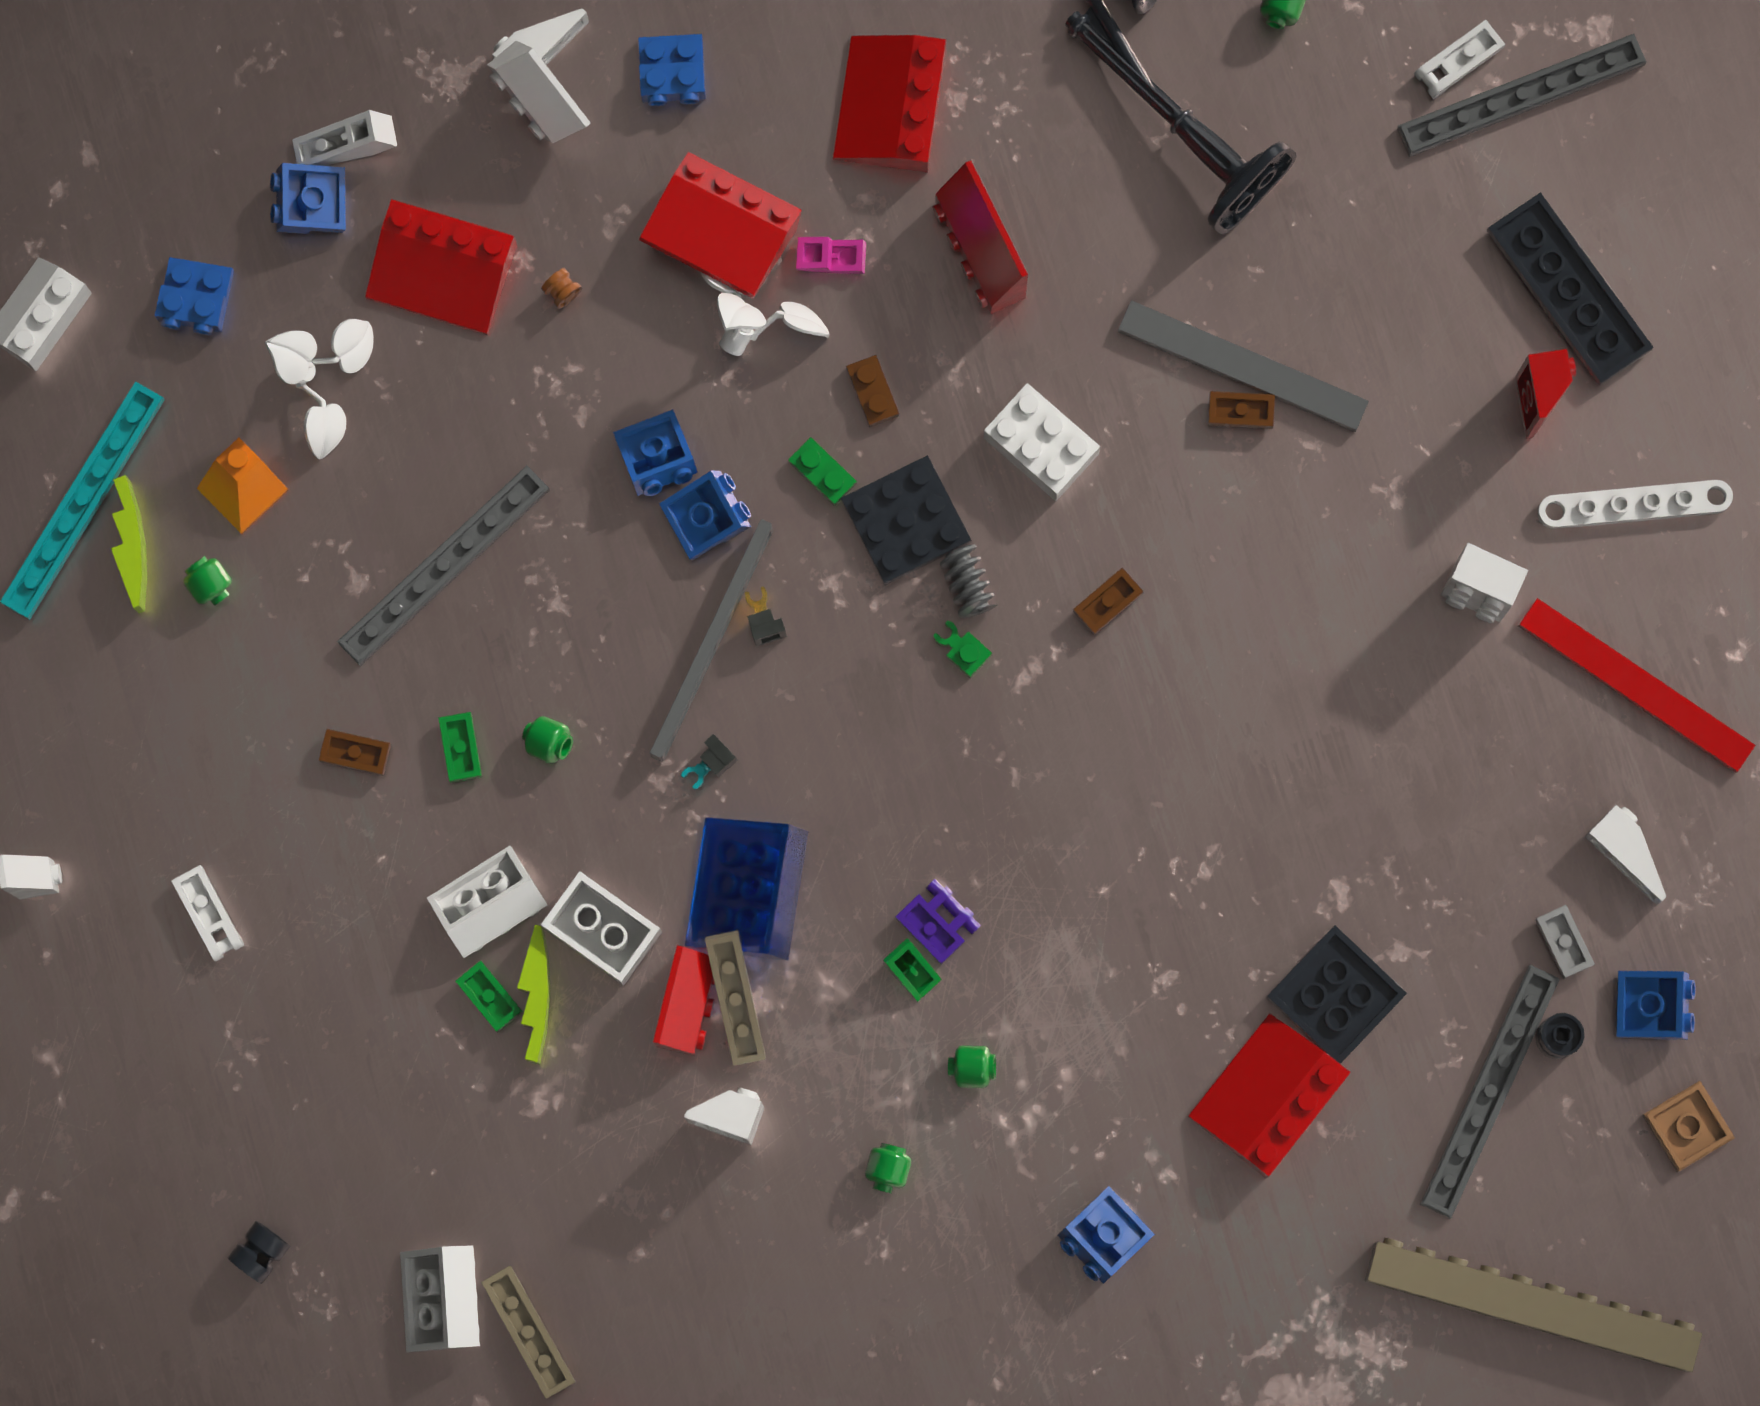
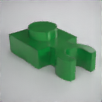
[933,620,992,678]

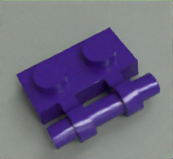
[895,879,981,965]

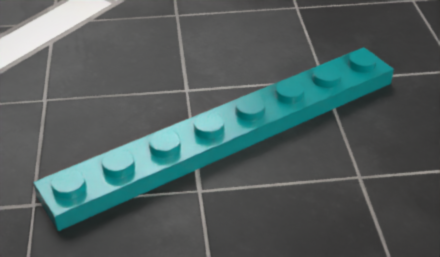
[0,381,165,620]

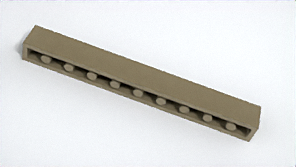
[1365,1237,1702,1372]

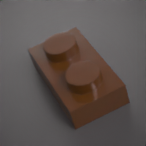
[846,355,899,428]
[1208,391,1275,429]
[1073,567,1144,635]
[319,729,391,776]

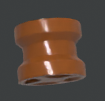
[541,268,582,309]

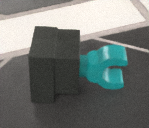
[681,734,738,790]

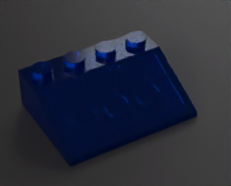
[685,817,809,961]

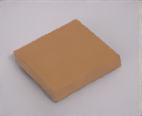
[1642,1081,1735,1172]

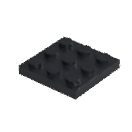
[841,455,972,585]
[1267,925,1407,1064]

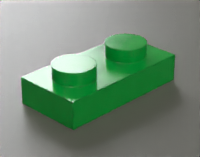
[788,437,857,506]
[438,712,482,783]
[455,960,523,1033]

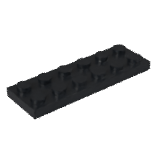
[1487,192,1654,386]

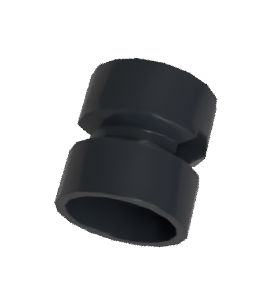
[1535,1013,1585,1059]
[228,1221,291,1284]

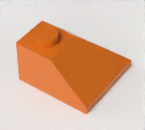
[197,437,288,534]

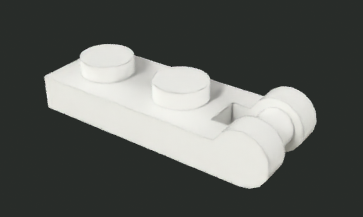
[1414,20,1505,99]
[171,865,244,962]

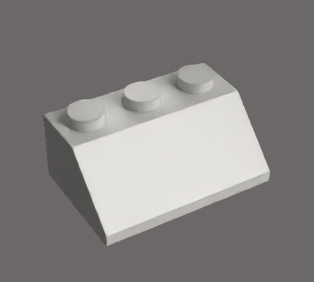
[487,41,591,143]
[0,257,92,371]
[427,846,547,958]
[684,1087,764,1145]
[400,1245,480,1352]

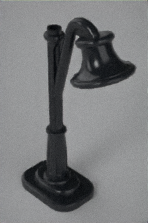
[1065,0,1297,234]

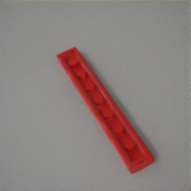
[1518,598,1756,773]

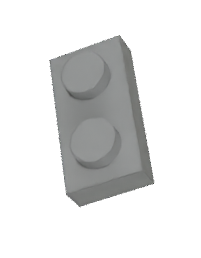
[1535,905,1595,979]

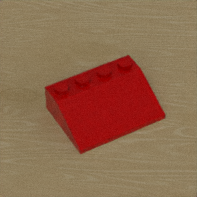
[833,35,946,173]
[639,152,802,299]
[932,160,1028,314]
[365,199,517,335]
[1188,1013,1351,1178]

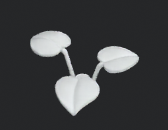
[701,273,830,356]
[265,319,373,460]

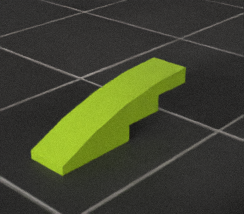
[111,475,147,613]
[517,925,550,1065]

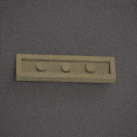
[705,931,766,1066]
[481,1265,576,1399]

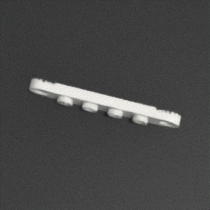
[1538,480,1733,529]

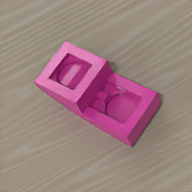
[796,237,866,274]

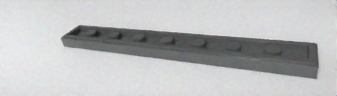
[1397,34,1646,157]
[1118,300,1369,432]
[337,466,550,666]
[650,519,773,762]
[1420,965,1560,1219]

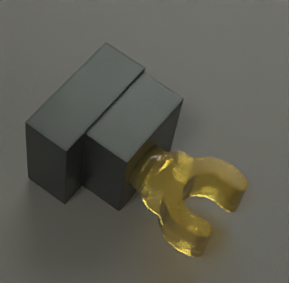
[745,586,787,647]

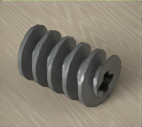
[940,544,998,618]

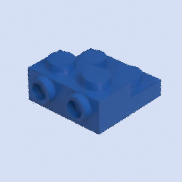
[638,34,706,106]
[270,163,346,234]
[155,257,234,335]
[613,409,698,496]
[659,470,751,560]
[1617,971,1696,1040]
[1057,1186,1155,1284]

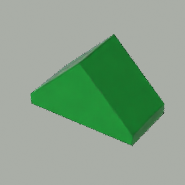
[883,938,942,1002]

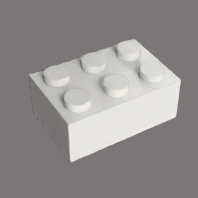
[984,383,1100,501]
[1440,543,1528,623]
[541,871,662,986]

